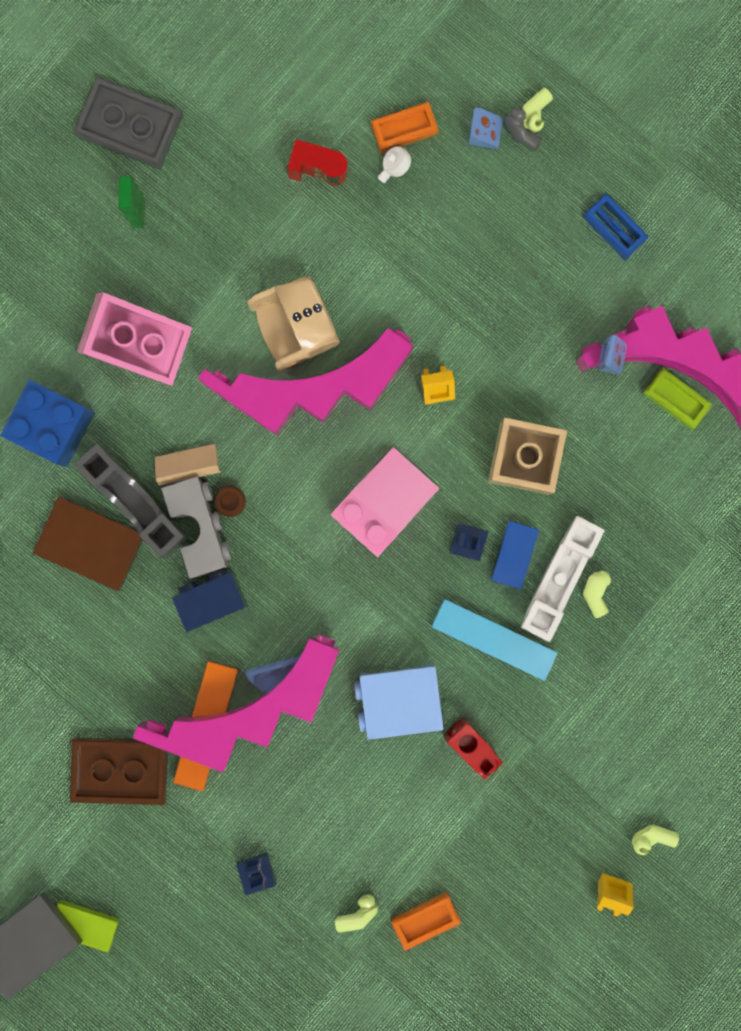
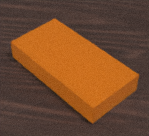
[371,102,439,153]
[391,892,462,951]

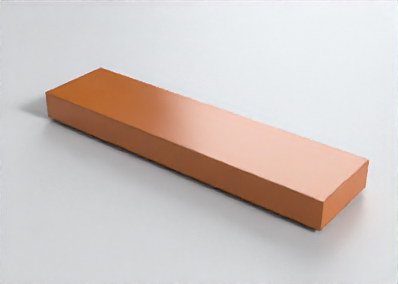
[173,660,239,791]

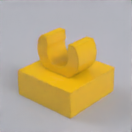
[421,365,455,405]
[597,873,634,917]

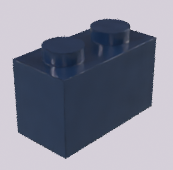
[172,569,248,633]

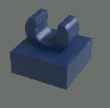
[450,523,489,561]
[236,852,277,896]

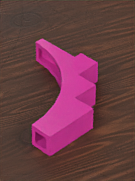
[576,305,741,429]

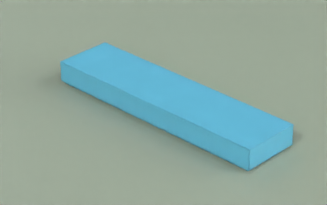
[431,599,558,681]

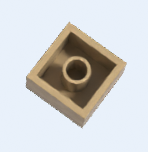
[488,418,567,495]

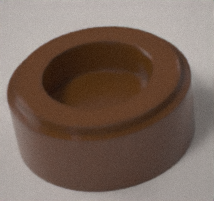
[214,486,247,517]

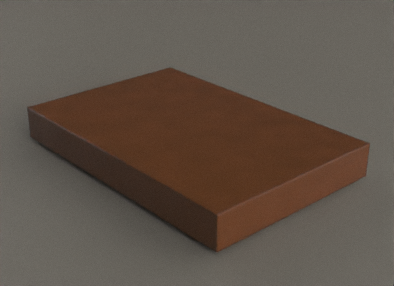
[33,497,143,591]
[70,737,168,805]

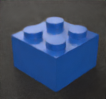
[0,380,95,467]

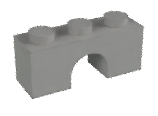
[161,477,232,579]

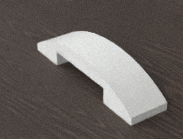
[521,516,605,642]

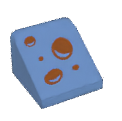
[468,107,503,149]
[598,335,627,375]

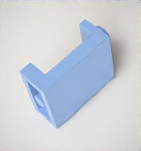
[354,663,443,740]

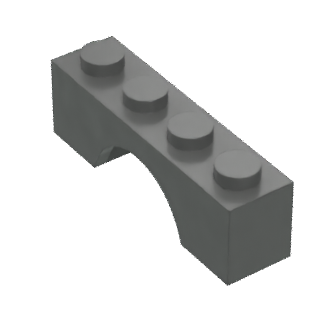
[74,443,190,558]

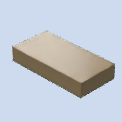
[155,444,220,486]

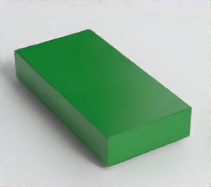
[118,176,145,228]

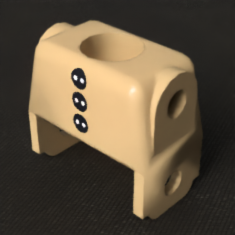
[247,276,340,372]

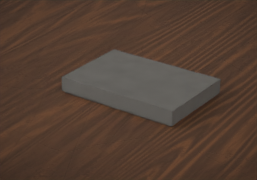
[73,77,184,170]
[0,891,83,1001]

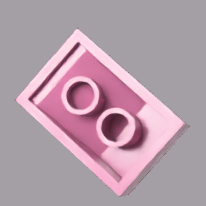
[77,293,192,386]
[331,447,439,557]

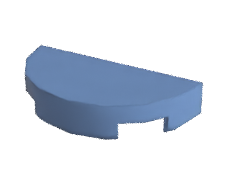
[244,655,301,692]

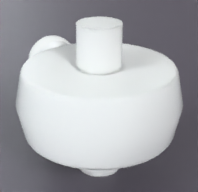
[378,146,411,183]

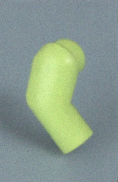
[522,88,553,133]
[583,571,611,619]
[632,824,679,855]
[335,894,378,933]

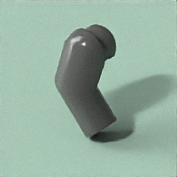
[505,107,542,152]

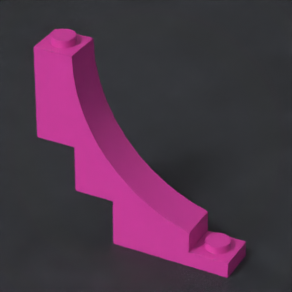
[198,328,413,436]
[133,634,340,772]

